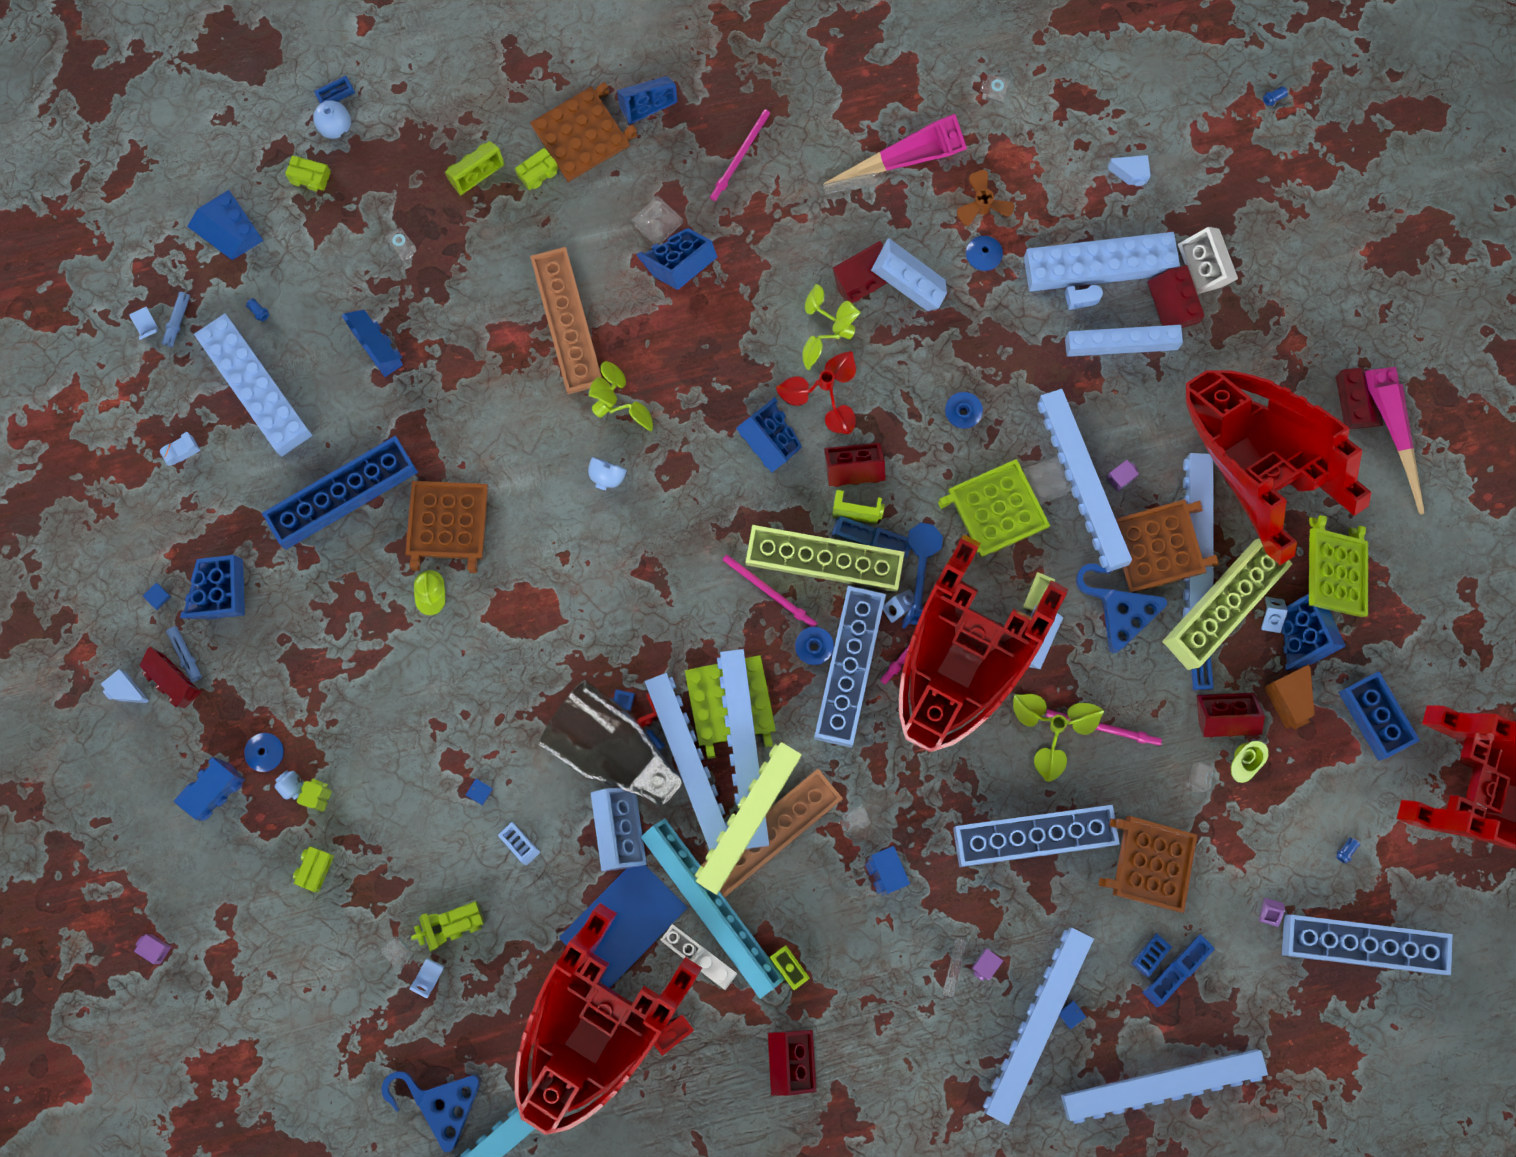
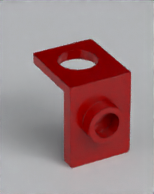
[632,694,659,727]

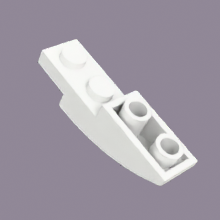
[660,924,737,990]

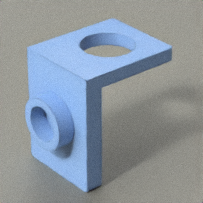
[129,307,159,340]
[883,589,914,623]
[1261,597,1288,633]
[410,958,444,998]

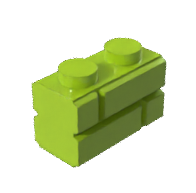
[514,148,558,190]
[285,155,331,191]
[297,779,332,812]
[293,846,334,893]
[438,901,485,941]
[770,945,810,990]

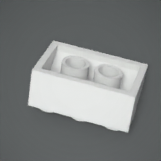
[1178,227,1238,294]

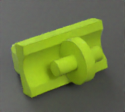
[411,913,447,952]

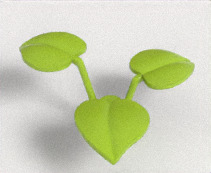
[802,284,861,370]
[589,361,653,432]
[1013,694,1104,782]

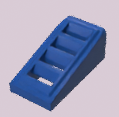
[1131,933,1172,977]

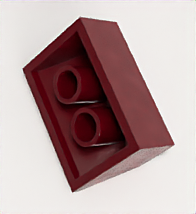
[832,241,888,303]
[1147,265,1205,328]
[1336,368,1383,430]
[824,443,886,487]
[140,646,202,709]
[1196,692,1265,738]
[768,1030,817,1096]

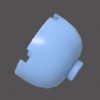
[313,100,351,139]
[588,457,627,491]

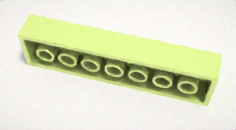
[745,525,904,592]
[1162,539,1292,670]
[695,742,802,895]

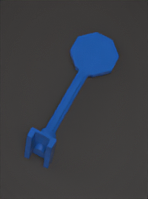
[902,523,943,628]

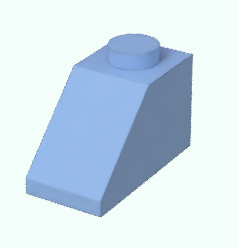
[1108,155,1151,186]
[101,669,149,703]

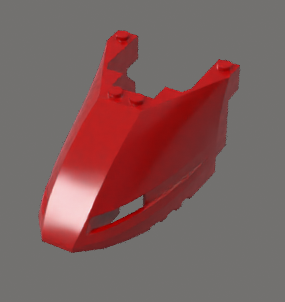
[1186,370,1371,565]
[899,535,1068,752]
[1396,705,1516,851]
[515,903,702,1135]

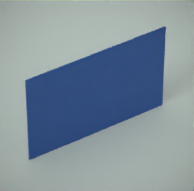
[559,865,688,988]

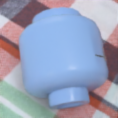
[275,770,304,800]

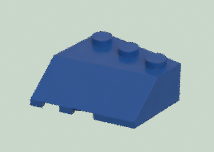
[617,76,678,125]
[187,190,263,260]
[636,228,717,290]
[341,309,403,377]
[736,397,802,473]
[180,555,245,619]
[1281,594,1346,671]
[174,757,245,821]

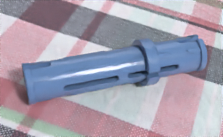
[161,292,191,347]
[166,626,202,682]

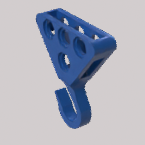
[1076,564,1167,653]
[382,1071,481,1152]

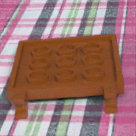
[530,81,638,182]
[405,481,489,573]
[1116,499,1219,593]
[1098,816,1197,913]

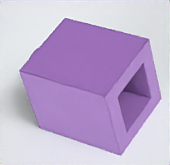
[1106,460,1139,492]
[134,934,171,964]
[971,949,1003,981]

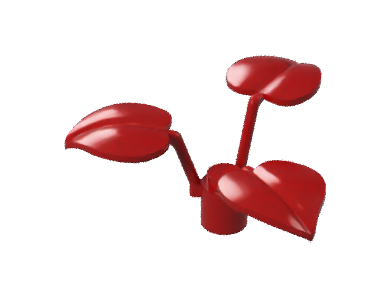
[776,351,856,435]

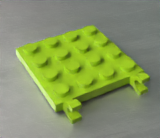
[938,459,1050,558]
[1309,515,1368,617]
[685,655,776,759]

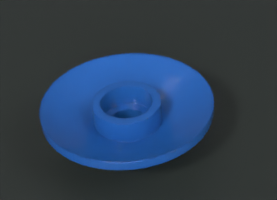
[966,236,1003,271]
[945,392,983,429]
[795,627,834,665]
[244,733,284,772]

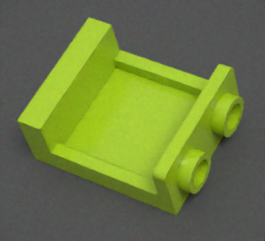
[832,490,885,525]

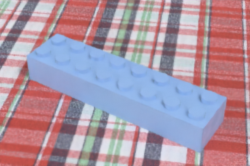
[1024,232,1180,292]
[194,313,313,457]
[814,586,886,748]
[953,805,1120,867]
[1282,915,1453,975]

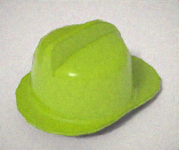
[414,570,446,615]
[1231,741,1268,783]

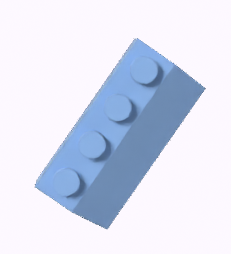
[871,239,947,311]
[591,787,647,871]

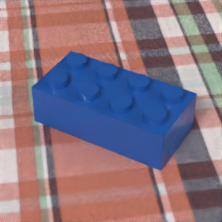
[1338,671,1420,761]
[865,846,910,897]

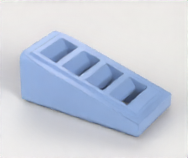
[498,822,540,865]

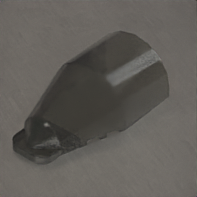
[538,680,682,805]

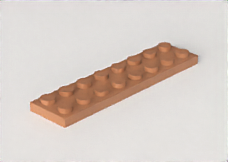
[530,247,602,394]
[701,769,843,898]

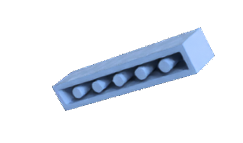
[1065,325,1183,357]

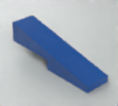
[831,516,910,558]
[1142,934,1215,1007]

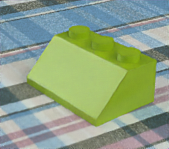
[445,141,505,196]

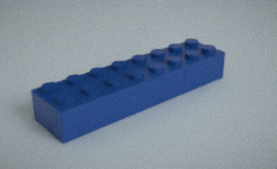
[262,435,418,550]

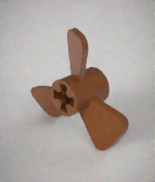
[957,170,1015,226]

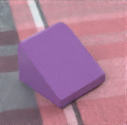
[1259,898,1285,927]

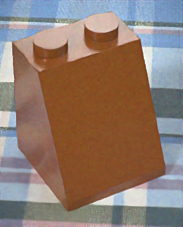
[1263,665,1315,729]

